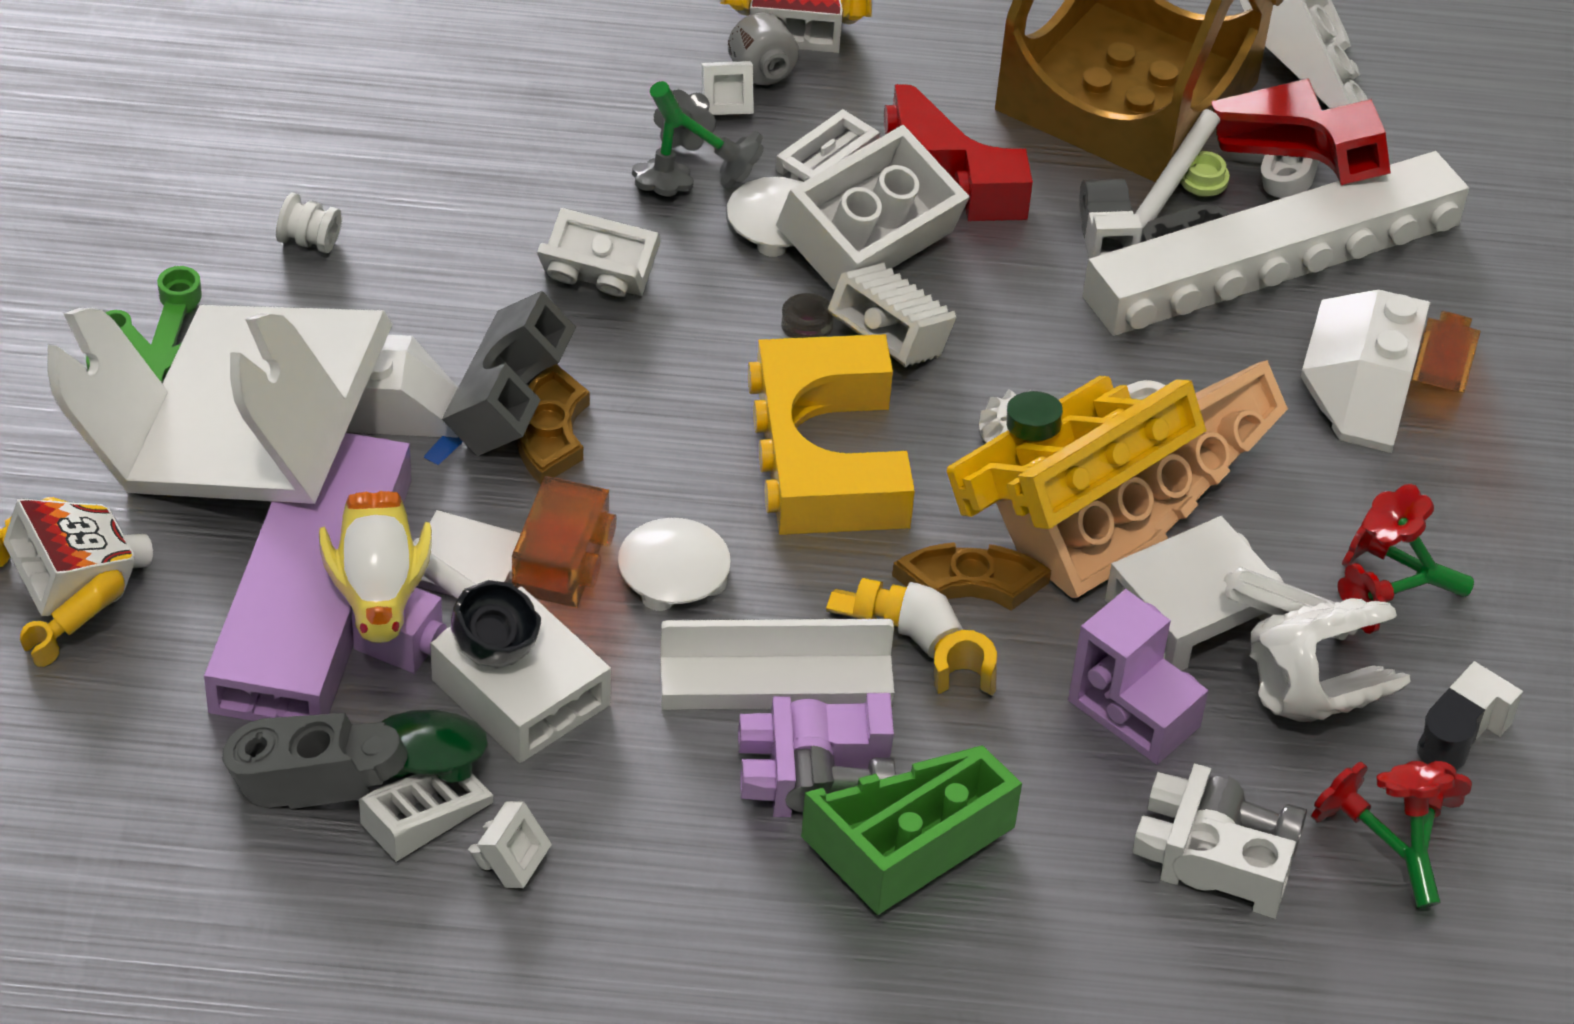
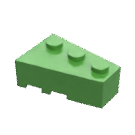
[801,745,1022,915]

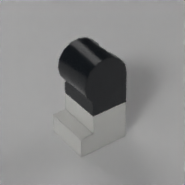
[1417,661,1523,770]

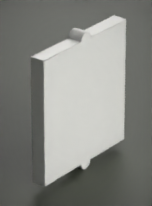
[414,510,528,596]

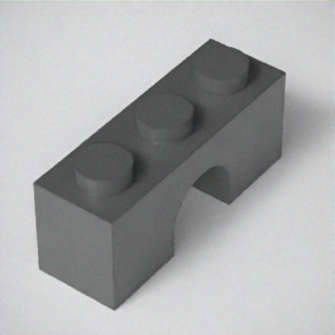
[442,291,576,456]

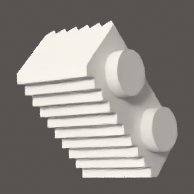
[827,263,956,367]

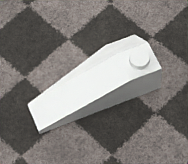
[1239,0,1368,109]

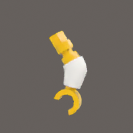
[826,578,997,696]

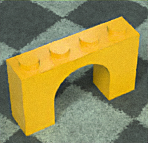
[748,334,915,535]

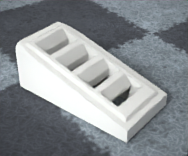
[359,774,493,862]

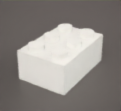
[776,124,970,291]

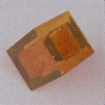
[1412,311,1481,394]

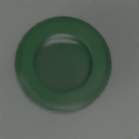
[1006,391,1063,441]

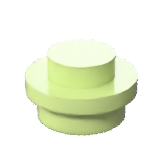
[1180,151,1230,197]

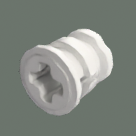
[276,193,342,253]

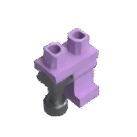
[738,693,896,817]

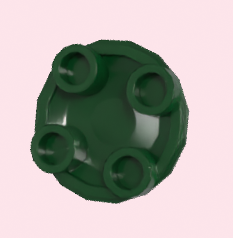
[381,710,488,782]

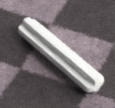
[1224,567,1358,640]

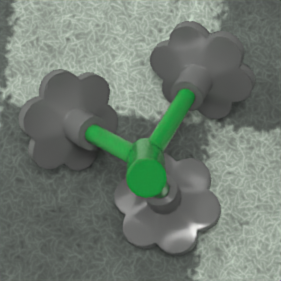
[632,81,764,196]

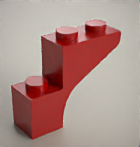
[1211,78,1391,185]
[884,84,1033,221]

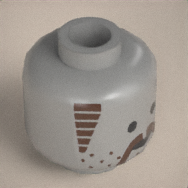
[728,12,799,86]

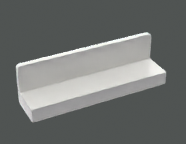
[660,619,894,710]

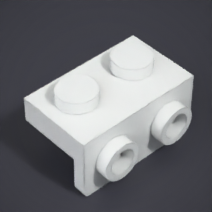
[537,208,661,297]

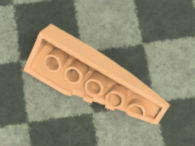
[996,360,1288,598]

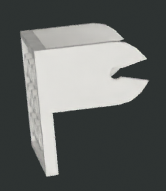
[48,305,393,504]

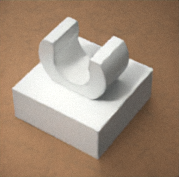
[701,61,754,115]
[468,801,552,888]

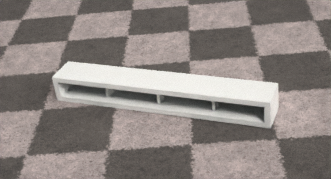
[1082,151,1469,336]

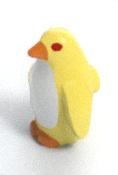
[319,491,432,643]

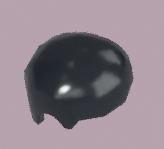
[451,580,541,668]

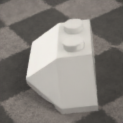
[1301,289,1430,453]
[346,335,458,438]

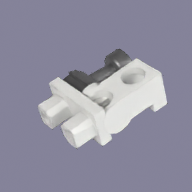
[1133,763,1307,919]

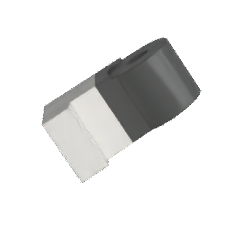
[1080,178,1143,258]

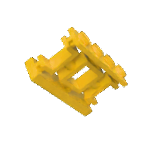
[947,376,1207,529]

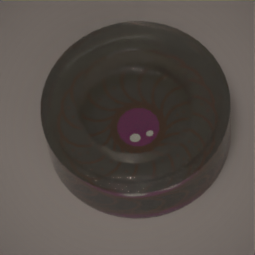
[781,293,834,338]

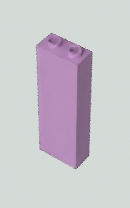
[204,433,411,721]

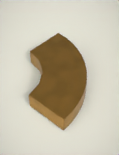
[516,364,590,486]
[892,542,1051,611]

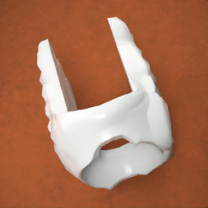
[1249,598,1411,722]

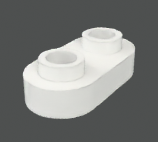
[1261,155,1319,199]

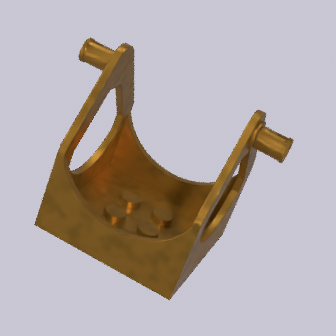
[995,0,1284,183]

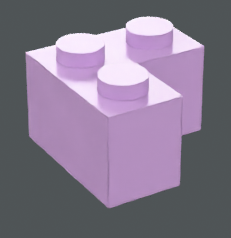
[1068,589,1209,765]

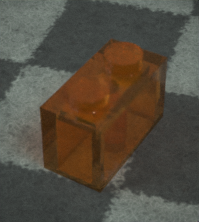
[512,476,617,608]

